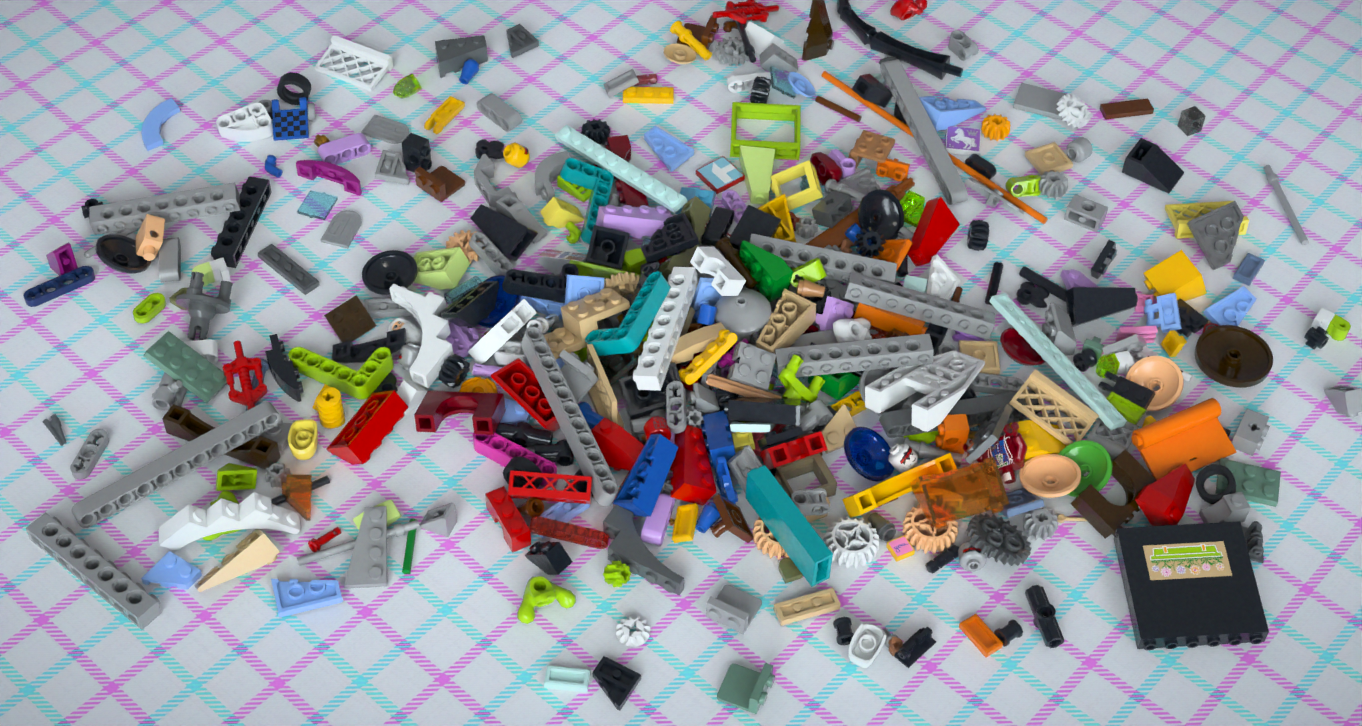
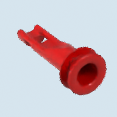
[308,527,341,552]

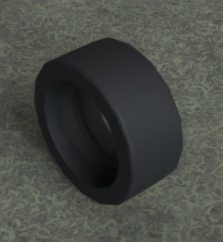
[277,72,311,105]
[503,457,543,489]
[1195,464,1237,504]

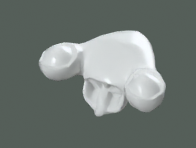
[833,318,872,343]

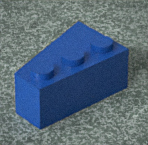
[701,411,736,473]

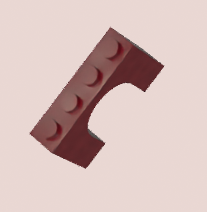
[414,391,506,435]

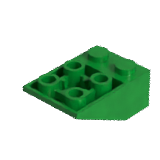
[739,240,793,303]

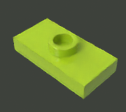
[1106,392,1146,425]

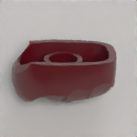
[810,152,843,186]

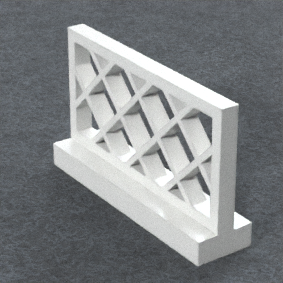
[314,35,394,91]

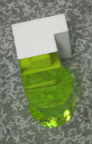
[1096,351,1135,378]

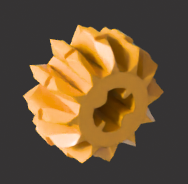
[981,113,1011,142]

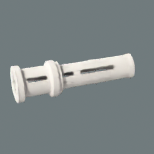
[526,314,559,334]

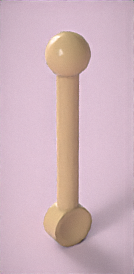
[1057,514,1087,523]

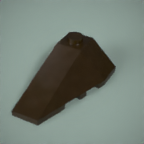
[802,0,834,61]

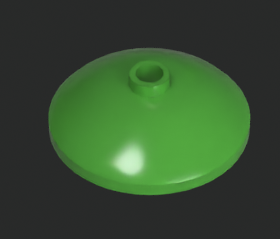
[1058,440,1113,497]

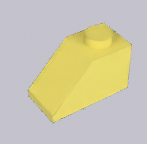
[540,197,584,229]

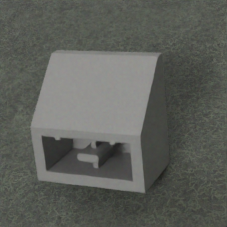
[1042,303,1077,356]

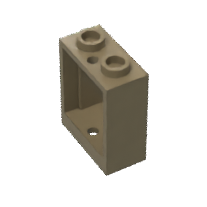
[774,453,837,498]

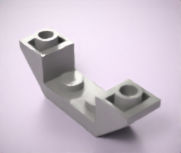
[474,154,518,207]

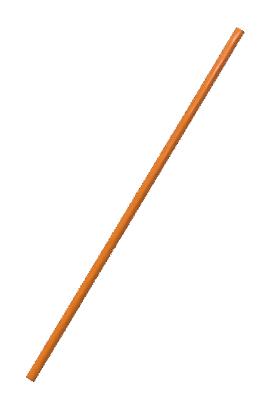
[821,71,1048,224]

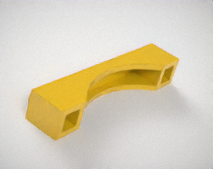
[842,453,958,518]

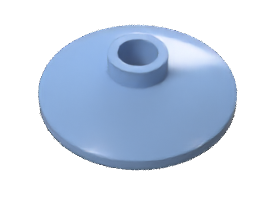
[788,72,815,98]

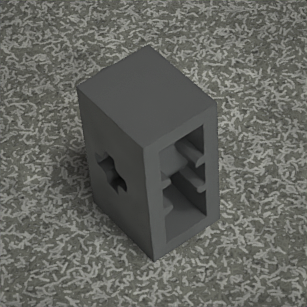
[812,190,853,228]

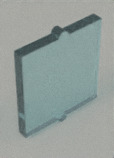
[770,66,796,99]
[297,190,338,220]

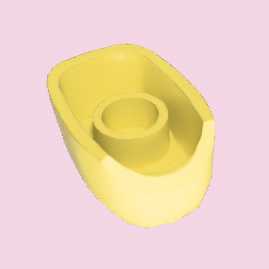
[288,419,318,460]

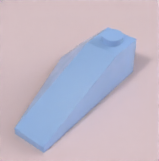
[919,96,986,132]

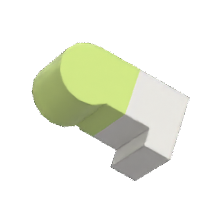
[192,258,231,287]

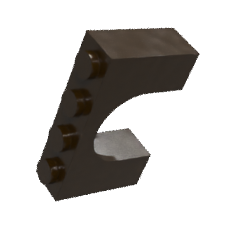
[1070,449,1156,539]

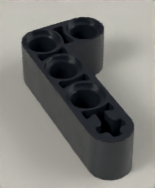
[502,263,579,303]

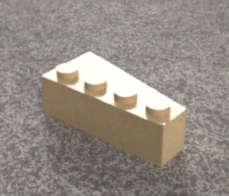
[756,289,816,364]

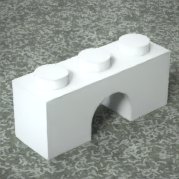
[690,247,746,296]

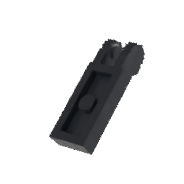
[1098,372,1155,410]

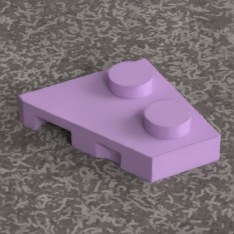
[1060,269,1098,290]

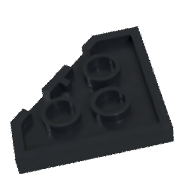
[641,212,700,264]

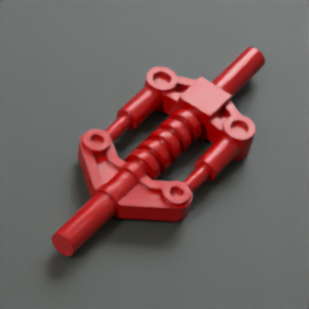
[712,0,779,24]
[223,341,268,410]

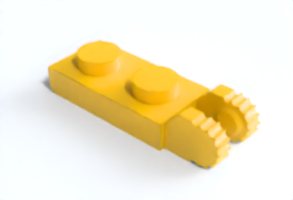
[424,96,465,134]

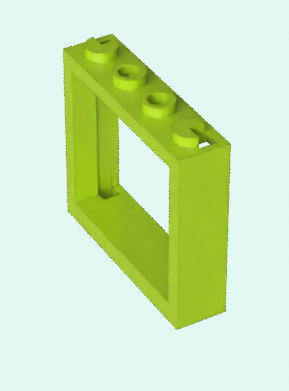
[730,102,801,160]

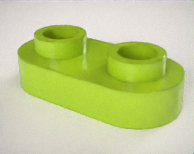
[133,293,166,324]

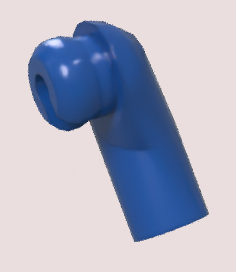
[265,155,283,178]

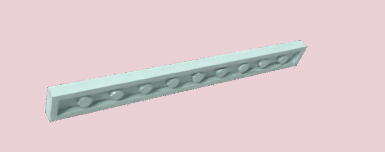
[554,125,687,213]
[989,293,1127,430]

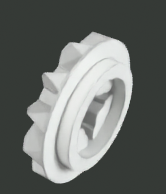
[616,616,650,647]

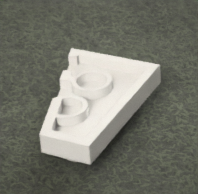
[926,254,960,300]

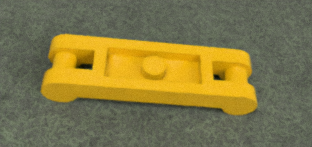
[678,329,737,385]

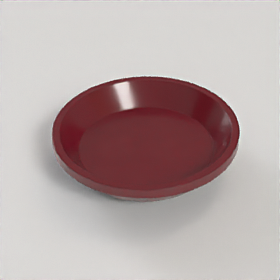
[1000,328,1046,366]

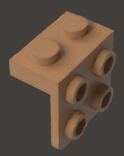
[849,130,895,169]

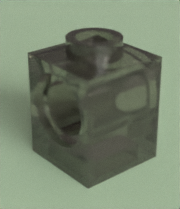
[1177,106,1206,136]

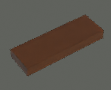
[1099,98,1154,120]

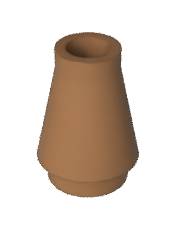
[796,279,825,297]

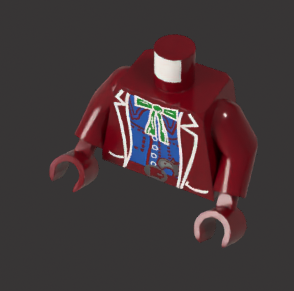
[963,422,1027,484]

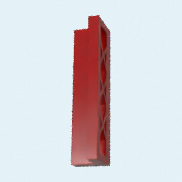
[508,470,592,504]

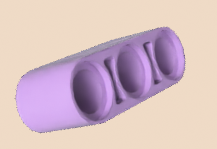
[317,133,371,165]
[641,493,675,546]

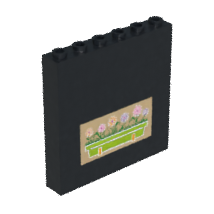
[1114,521,1269,650]

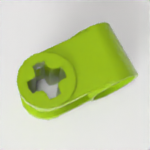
[1005,175,1041,198]
[791,258,827,287]

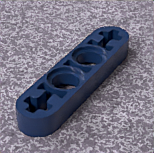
[23,266,95,307]

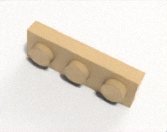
[773,588,841,626]

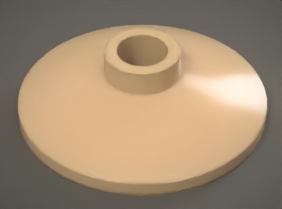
[663,44,696,64]

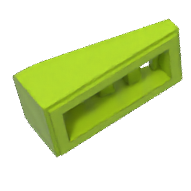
[557,175,592,203]

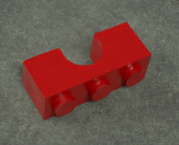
[760,431,828,470]
[485,486,531,553]

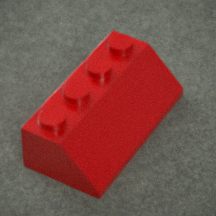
[491,358,560,432]
[327,390,409,465]

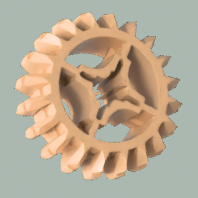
[902,503,958,555]
[752,517,789,560]

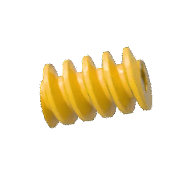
[316,387,345,429]

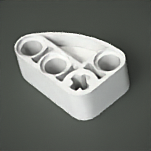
[216,102,273,142]

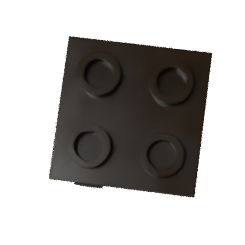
[324,295,377,343]

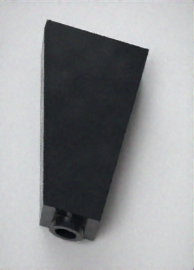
[470,204,538,261]
[1065,287,1138,327]
[724,397,800,425]

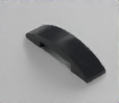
[332,328,406,363]

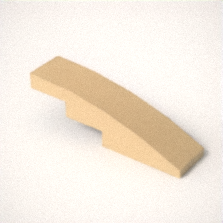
[670,322,726,364]

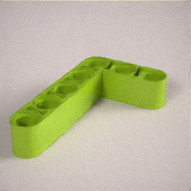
[288,347,394,400]

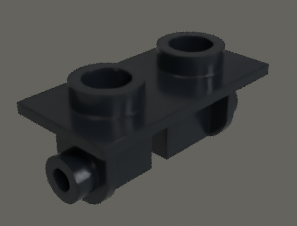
[894,627,936,668]

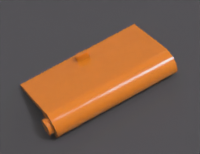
[1131,398,1236,479]

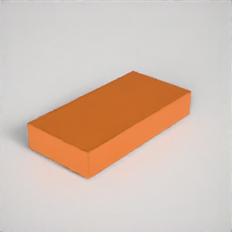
[959,614,1003,657]

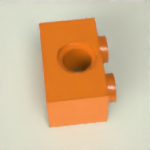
[935,414,970,454]

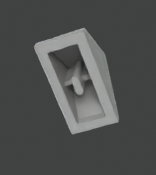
[420,502,457,537]

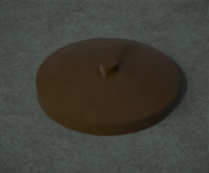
[1195,325,1273,388]

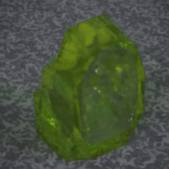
[393,73,422,98]

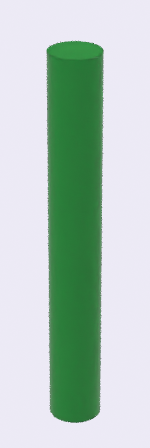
[402,519,417,574]

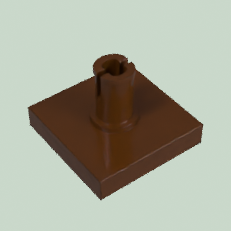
[710,494,753,543]

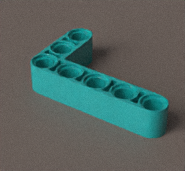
[560,158,614,244]
[585,271,671,356]

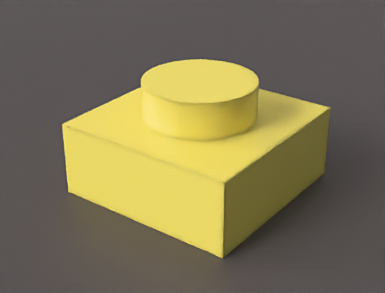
[732,432,755,453]

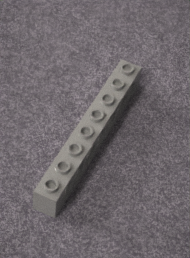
[89,182,240,235]
[750,234,897,284]
[844,272,995,340]
[775,334,934,379]
[26,512,161,630]

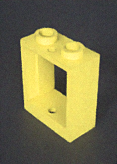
[770,160,823,211]

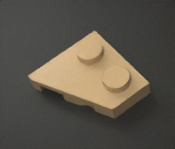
[822,405,862,454]

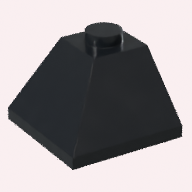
[586,225,630,269]

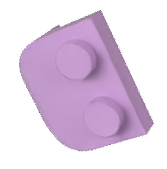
[816,296,854,332]
[446,322,479,357]

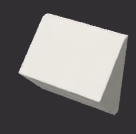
[739,21,784,57]

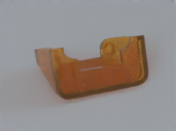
[910,457,1010,529]

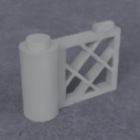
[1086,418,1139,460]

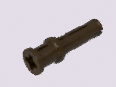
[715,237,757,289]

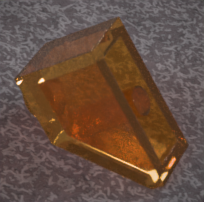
[282,474,312,521]

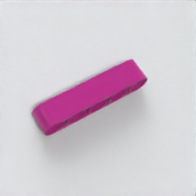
[473,432,557,488]

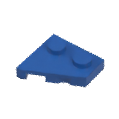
[715,456,738,505]

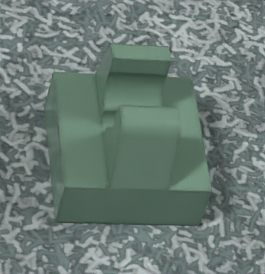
[1081,336,1104,363]

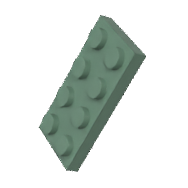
[144,331,227,403]

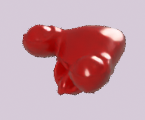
[890,0,927,20]

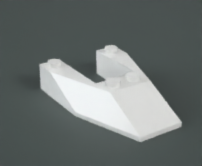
[865,350,985,432]

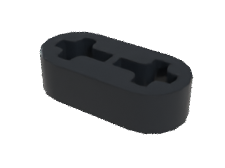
[965,154,997,180]

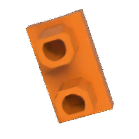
[876,158,910,181]

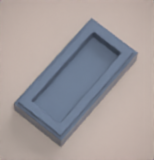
[1232,253,1265,286]

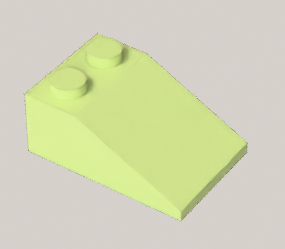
[413,247,470,290]

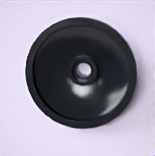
[858,189,904,240]
[95,234,151,274]
[362,250,418,295]

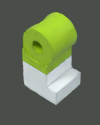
[1310,308,1351,341]

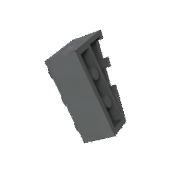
[435,35,488,78]

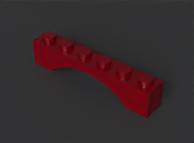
[605,135,649,207]

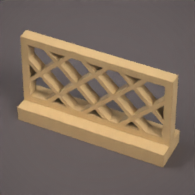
[587,344,624,429]
[1009,369,1099,446]

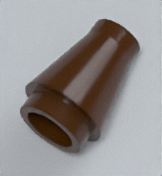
[517,497,544,518]

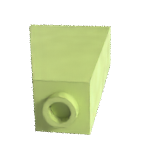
[739,145,775,205]

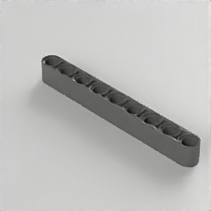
[879,389,1041,438]

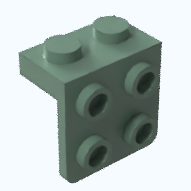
[717,663,775,714]

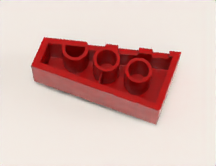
[670,425,717,506]

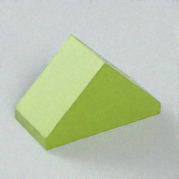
[215,463,257,491]

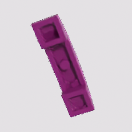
[296,160,362,196]

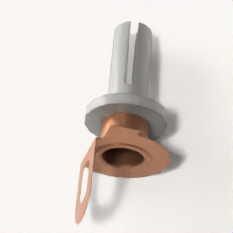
[883,628,903,656]

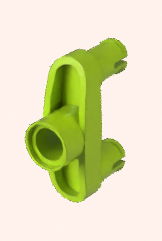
[778,354,825,403]

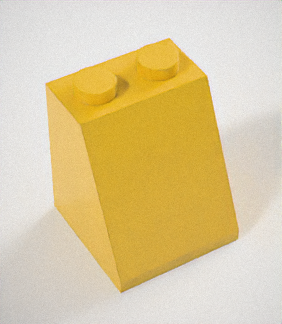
[1143,250,1207,301]

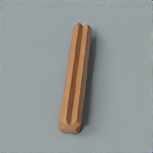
[706,373,781,398]

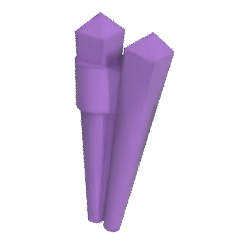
[952,330,987,342]

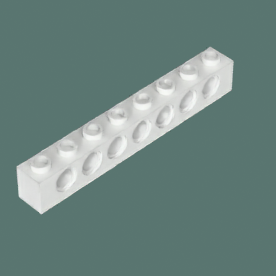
[633,267,699,391]

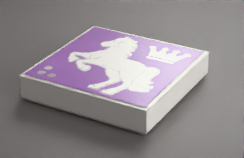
[945,126,981,156]

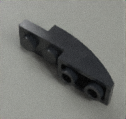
[265,334,304,402]

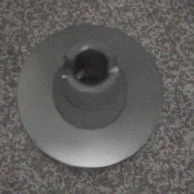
[176,272,233,340]

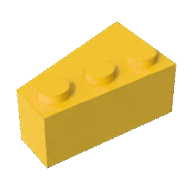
[758,194,796,257]

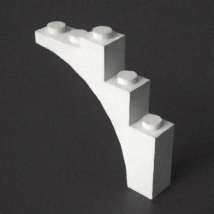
[389,284,454,388]
[159,492,301,551]

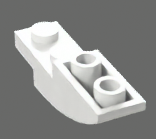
[467,299,537,364]

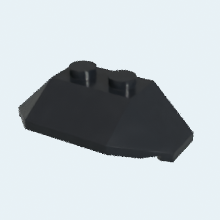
[440,281,499,328]

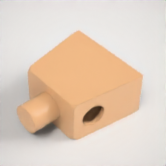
[135,214,165,261]

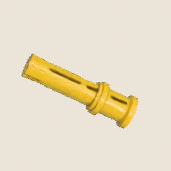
[670,20,712,61]

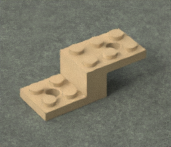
[543,288,630,359]

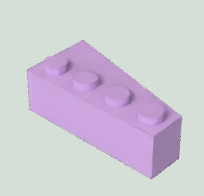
[596,205,673,239]

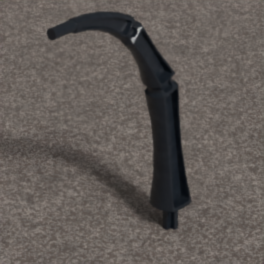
[837,0,963,80]

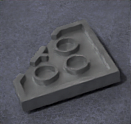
[1187,201,1244,270]

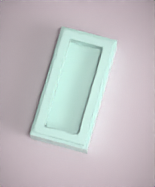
[544,665,591,692]

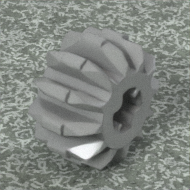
[1039,170,1068,199]
[1023,506,1058,541]

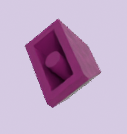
[46,242,78,276]

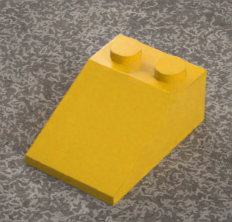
[1009,420,1066,463]

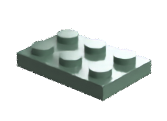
[1215,458,1281,507]

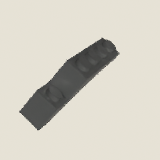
[603,504,684,596]

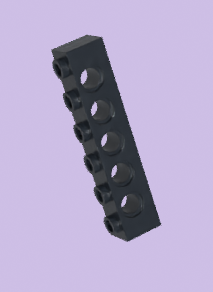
[211,177,272,268]

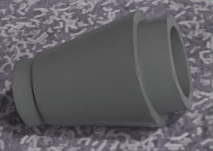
[868,512,896,541]

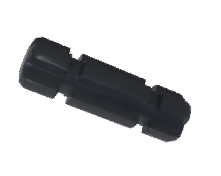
[925,545,959,573]

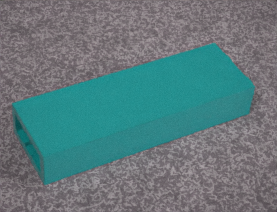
[745,465,833,587]

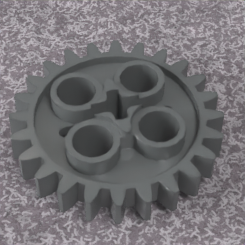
[966,513,1032,566]

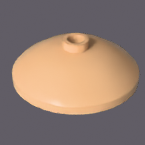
[1125,356,1184,411]
[1020,454,1081,498]

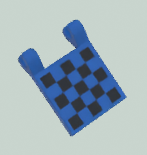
[272,97,309,141]

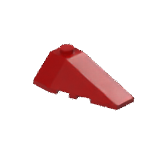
[591,418,644,471]

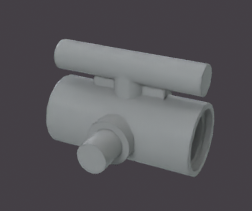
[152,372,188,411]

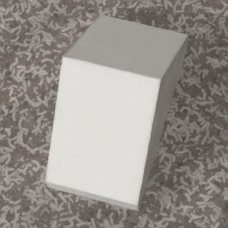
[396,380,431,416]

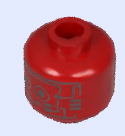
[644,416,672,440]

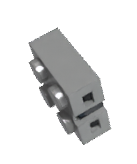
[727,342,776,391]

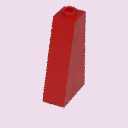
[907,196,960,267]

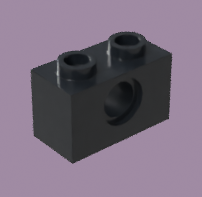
[401,133,432,173]

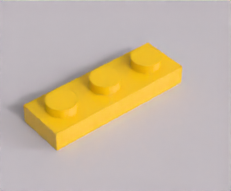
[623,86,674,104]

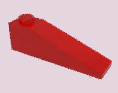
[1135,464,1195,526]

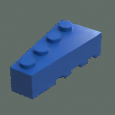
[613,434,678,517]

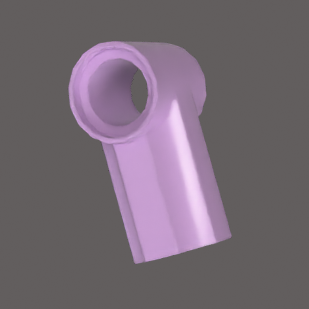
[827,149,856,180]

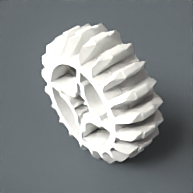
[824,516,880,569]

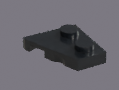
[593,656,641,711]

